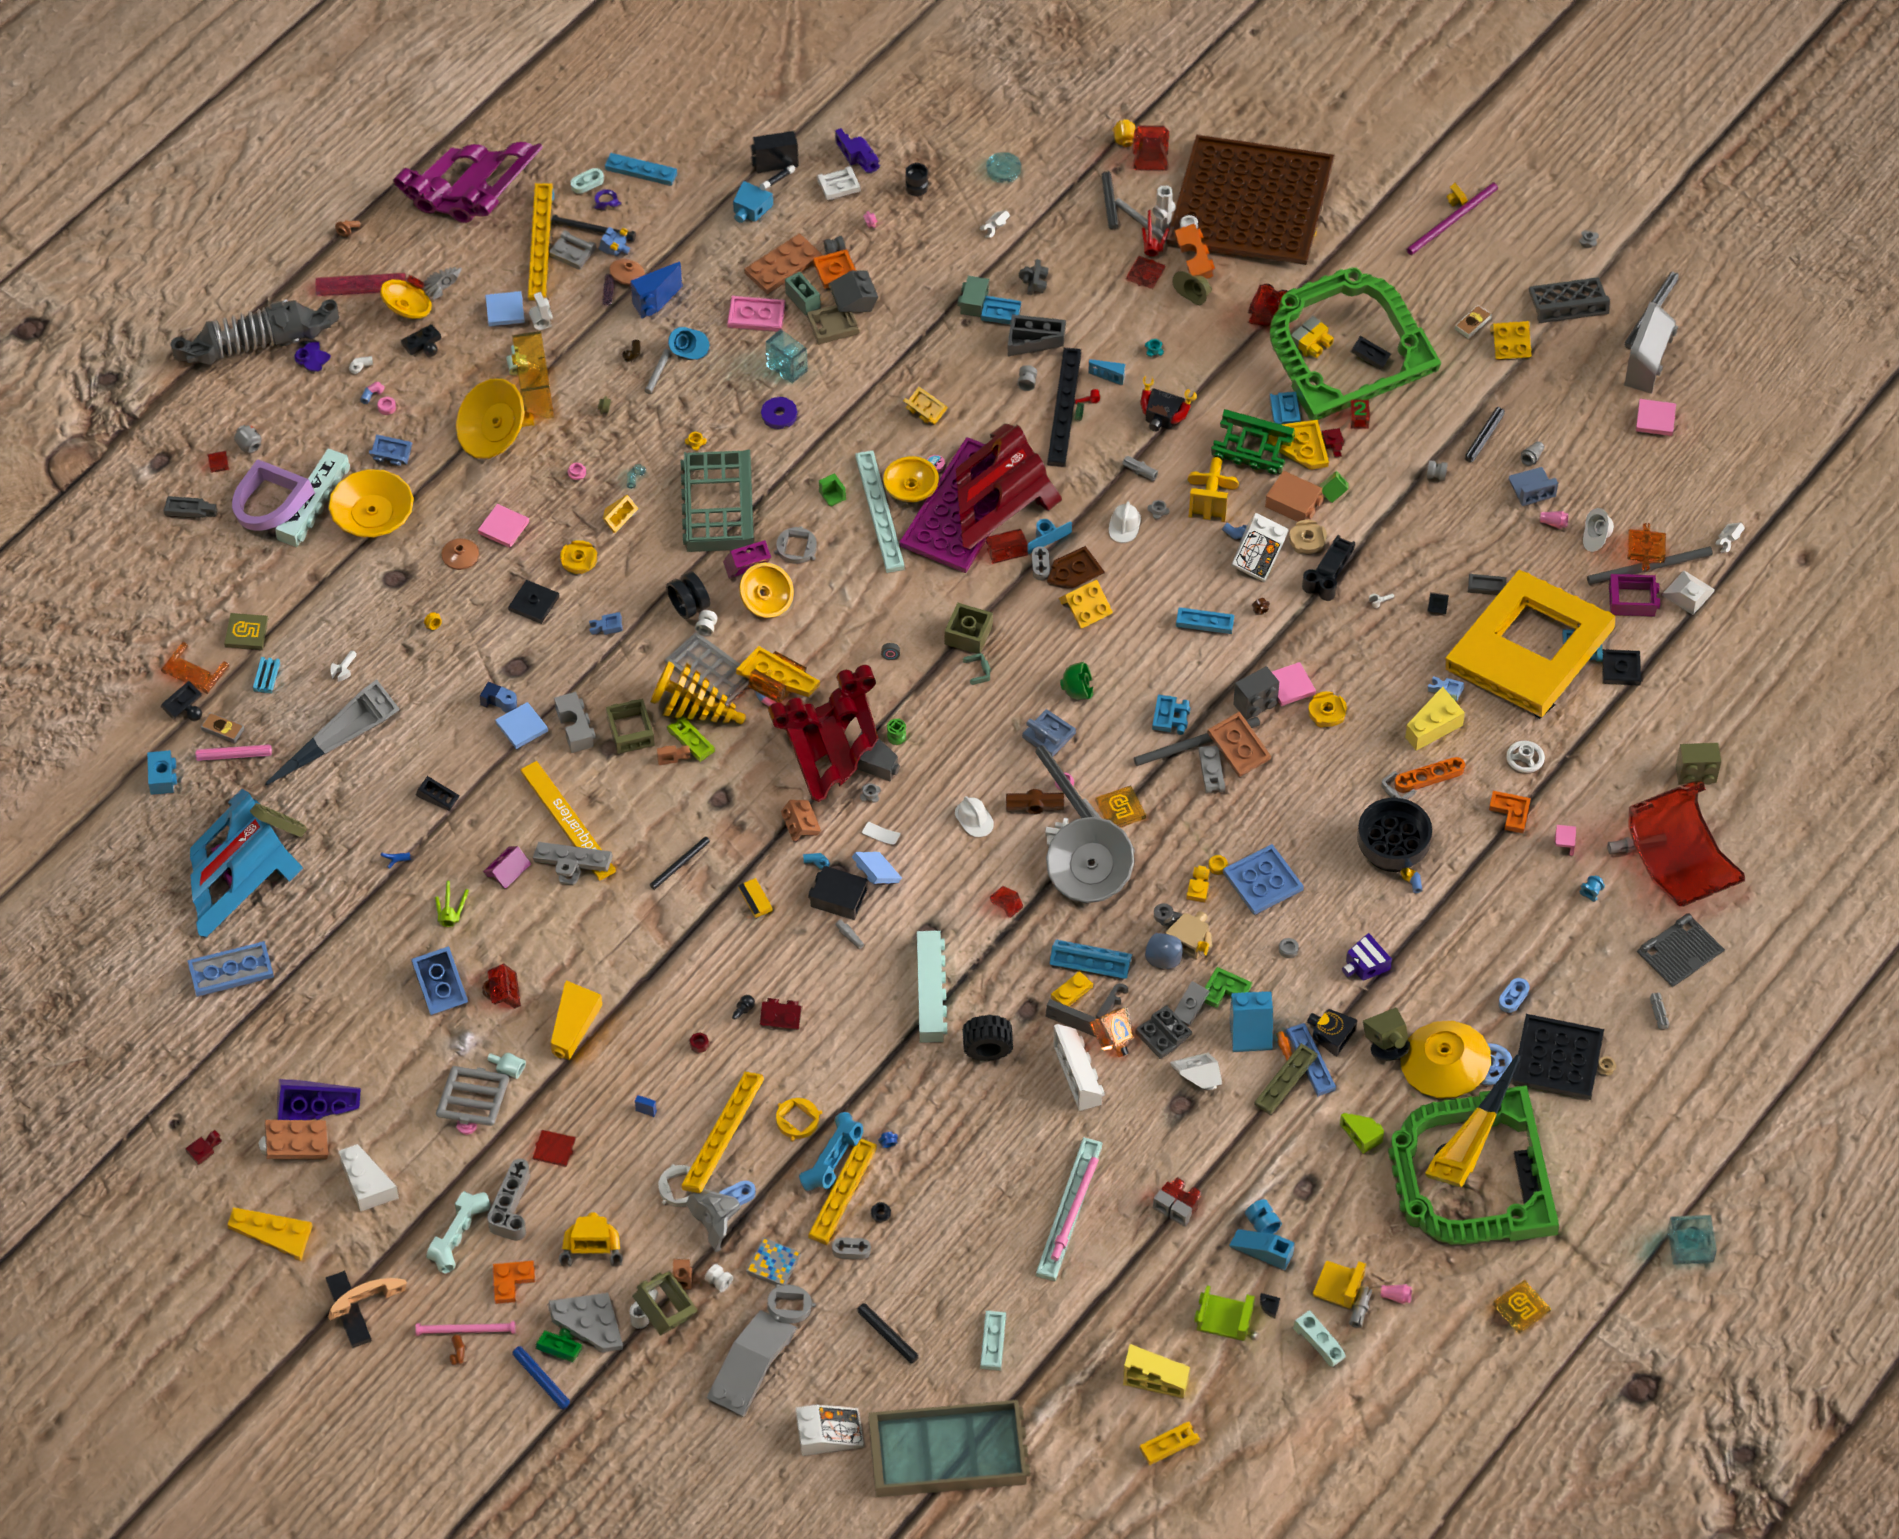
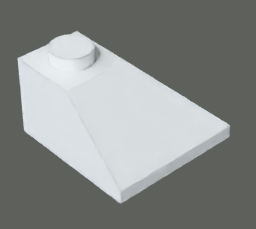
[1662,571,1715,615]
[1170,1053,1222,1090]

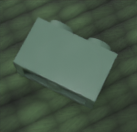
[785,271,821,316]
[958,275,989,317]

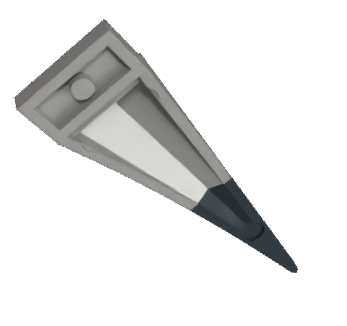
[265,679,400,785]

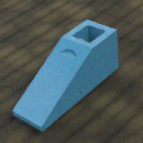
[1229,1229,1295,1270]

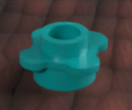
[1145,339,1164,356]

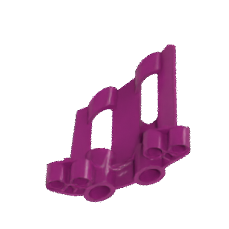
[393,142,543,223]

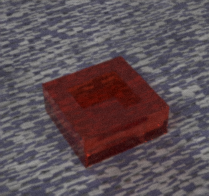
[208,451,229,473]

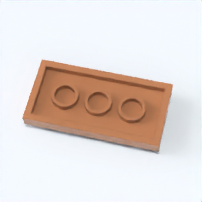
[744,233,822,294]

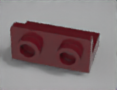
[760,998,803,1029]

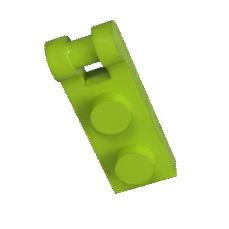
[667,716,715,762]

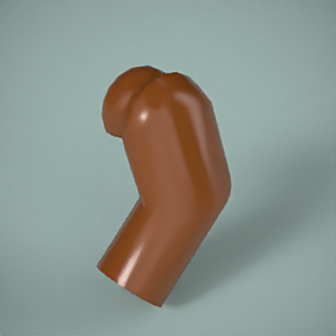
[449,1335,465,1365]

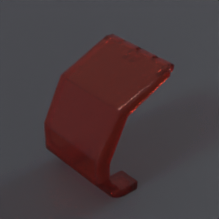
[1628,781,1745,907]

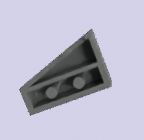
[1008,314,1066,356]

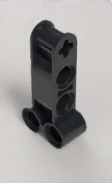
[1302,535,1356,601]

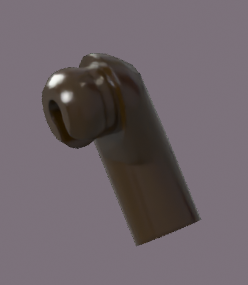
[622,340,641,362]

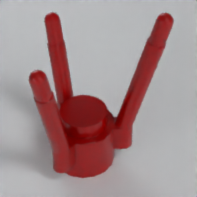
[1142,210,1169,257]

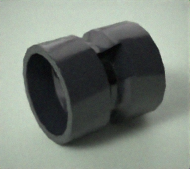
[905,163,928,196]

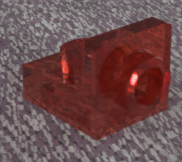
[989,886,1023,918]

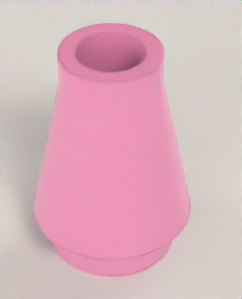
[1540,511,1568,529]
[1381,1284,1412,1304]

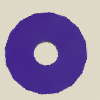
[761,397,798,429]

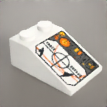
[1231,513,1289,582]
[796,1405,864,1456]

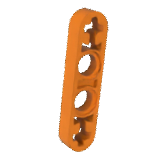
[1394,757,1465,793]

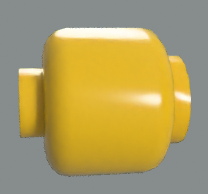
[1113,119,1137,147]

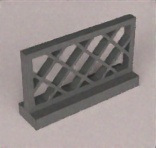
[1529,277,1610,323]

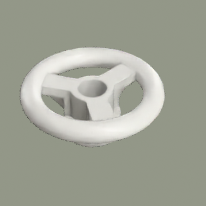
[1506,741,1545,773]

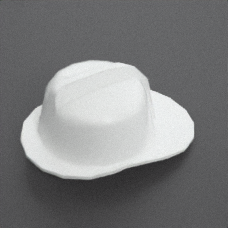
[1109,501,1141,543]
[1583,508,1614,552]
[955,796,994,837]

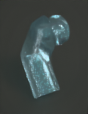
[627,464,646,489]

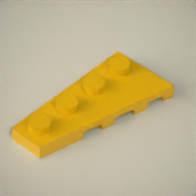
[736,646,820,697]
[227,1207,312,1261]

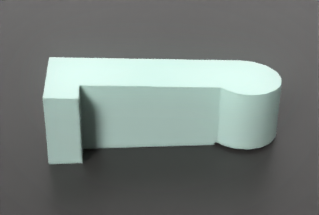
[1293,1310,1346,1367]

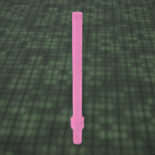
[1051,1157,1099,1261]

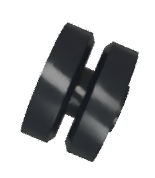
[666,571,710,619]

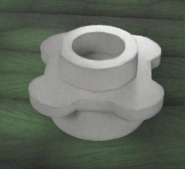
[1579,230,1599,248]
[1148,500,1170,519]
[860,783,881,803]

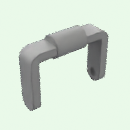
[1381,771,1417,800]

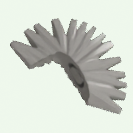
[423,267,462,300]

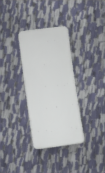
[862,821,901,845]

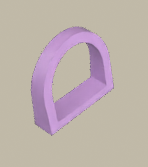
[232,459,315,531]

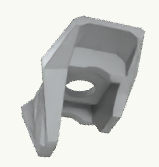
[686,1189,740,1252]

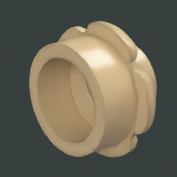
[1597,1056,1616,1076]

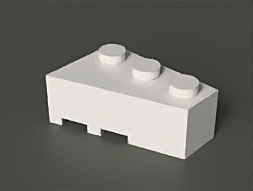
[339,1144,399,1212]

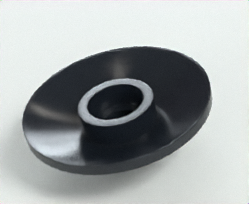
[1370,1040,1410,1061]

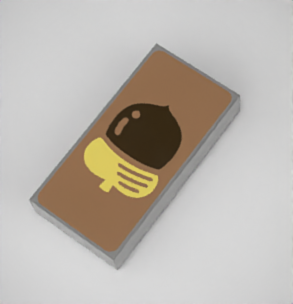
[201,712,244,743]

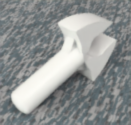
[331,650,356,682]

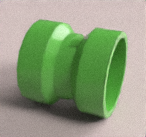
[887,719,906,745]

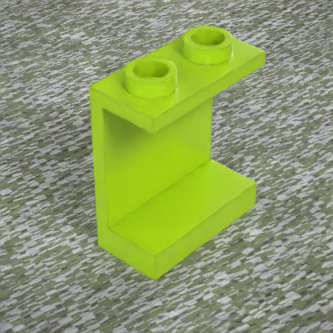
[1194,1286,1255,1341]

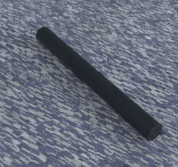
[650,836,710,890]

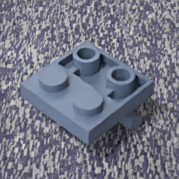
[1022,709,1076,757]

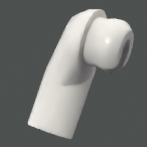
[349,356,373,374]

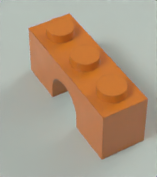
[1174,223,1215,279]

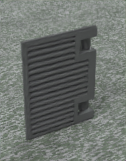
[1637,913,1725,987]

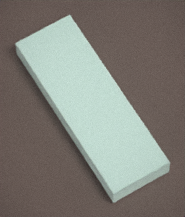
[980,1311,1006,1371]

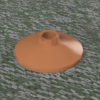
[609,259,645,285]
[442,538,479,570]

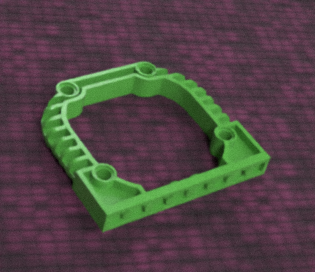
[1270,267,1441,421]
[1388,1085,1559,1245]

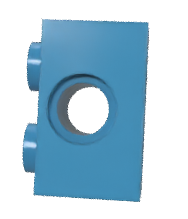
[147,750,177,795]

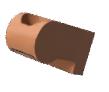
[673,1259,692,1290]

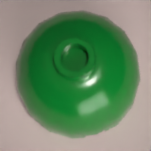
[1060,662,1093,700]

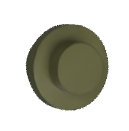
[597,396,611,414]

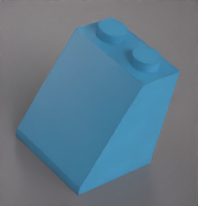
[1229,991,1273,1052]

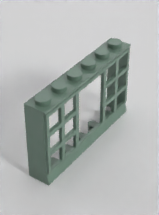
[681,450,754,552]

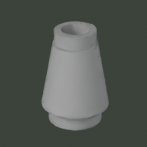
[1520,441,1544,466]

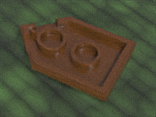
[1047,546,1105,588]

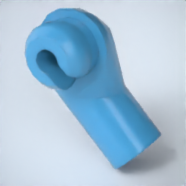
[803,853,830,870]

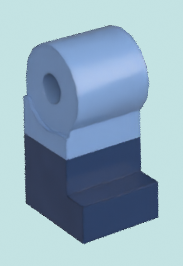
[480,682,517,713]

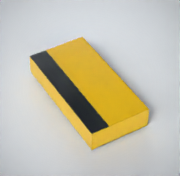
[738,878,773,918]

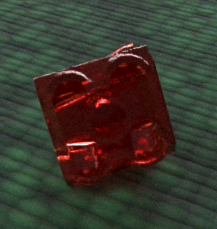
[1133,126,1169,171]
[1248,283,1292,326]

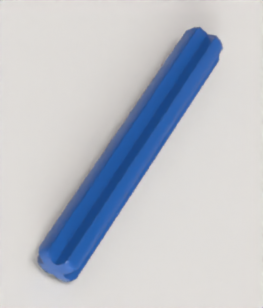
[513,1346,570,1409]

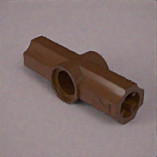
[1006,789,1064,814]

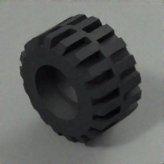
[962,1015,1013,1061]

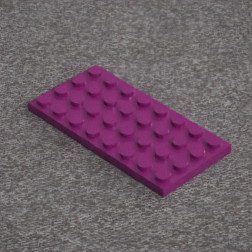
[899,437,1000,573]

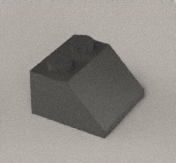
[828,270,878,312]

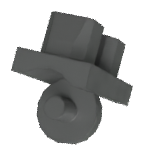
[1019,259,1049,295]

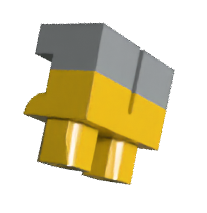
[1291,316,1334,358]

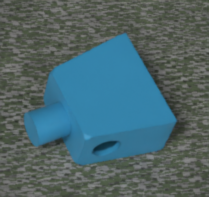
[733,181,773,223]

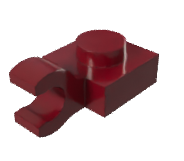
[1321,428,1344,458]
[185,1130,222,1165]

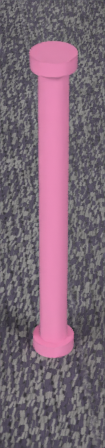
[416,1321,516,1336]

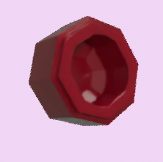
[689,1032,709,1053]

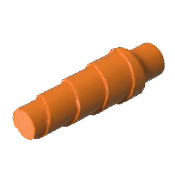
[1276,1031,1293,1061]

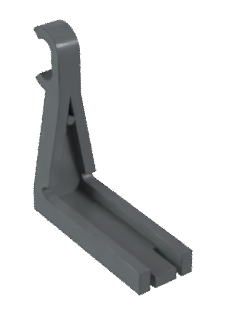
[1046,983,1128,1037]

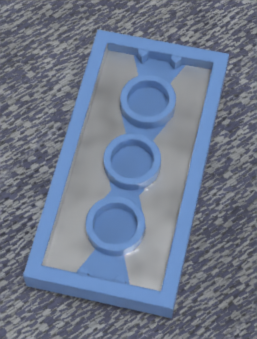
[187,941,274,997]

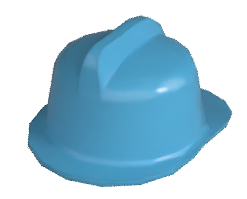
[668,327,709,359]

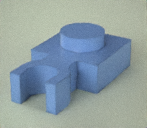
[589,612,623,635]

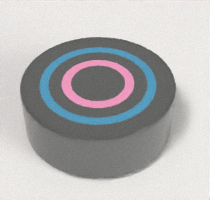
[881,643,900,660]

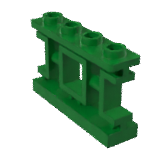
[1211,409,1295,475]

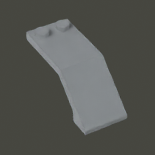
[707,1310,797,1416]

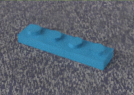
[605,153,677,186]

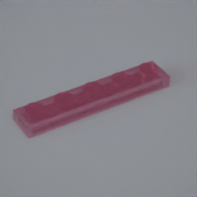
[316,273,406,296]

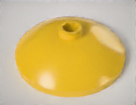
[380,280,432,319]
[883,456,939,502]
[739,562,794,618]

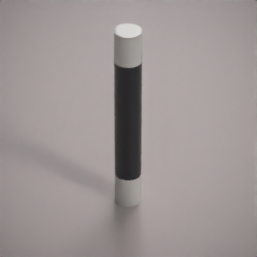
[760,165,795,191]

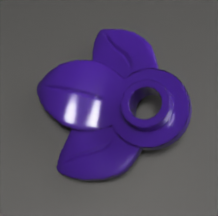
[294,342,331,372]

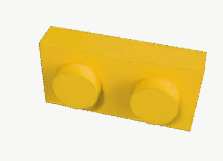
[1051,971,1093,1007]

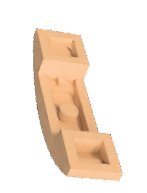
[328,1278,407,1320]

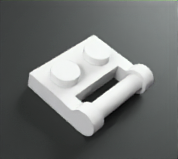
[817,166,860,200]

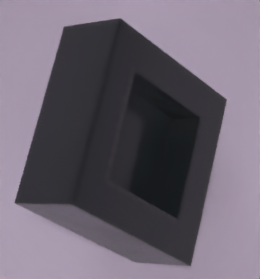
[1428,592,1449,614]

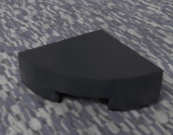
[1260,1293,1281,1319]

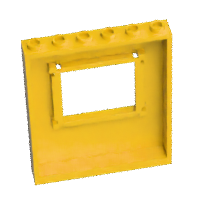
[1445,569,1615,717]

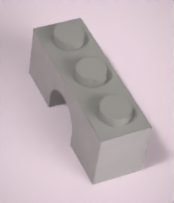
[554,692,596,753]

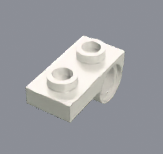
[529,292,553,330]

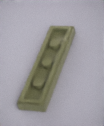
[1254,1043,1318,1115]

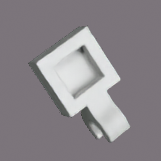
[980,210,1010,238]
[1716,522,1744,553]

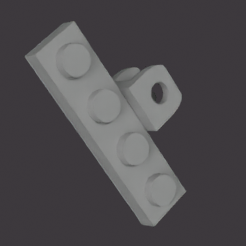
[533,842,613,885]

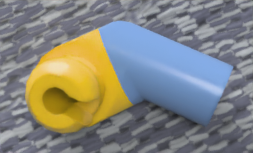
[1400,868,1422,893]

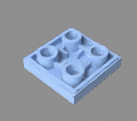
[485,291,525,326]
[495,702,548,749]
[852,852,902,884]

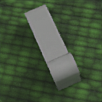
[487,1159,530,1241]

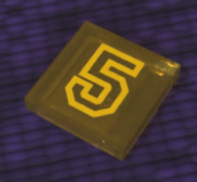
[1095,785,1146,827]
[1493,1280,1551,1334]

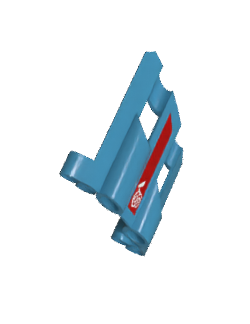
[190,789,303,937]

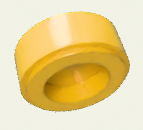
[1208,855,1228,875]

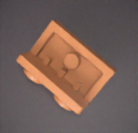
[781,800,821,841]

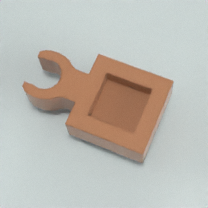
[657,745,691,765]

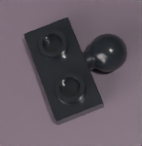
[401,324,442,357]
[160,681,202,721]

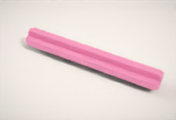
[195,745,272,761]

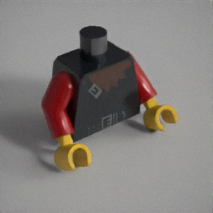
[1140,376,1197,432]

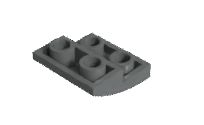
[1135,1005,1192,1059]

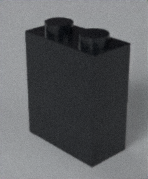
[750,131,799,173]
[808,866,868,920]

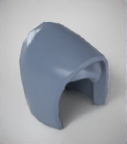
[1145,933,1183,969]

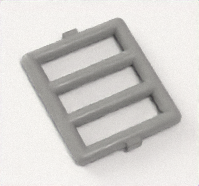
[436,1066,509,1126]

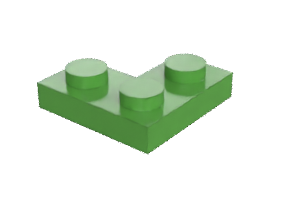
[1204,967,1252,1008]

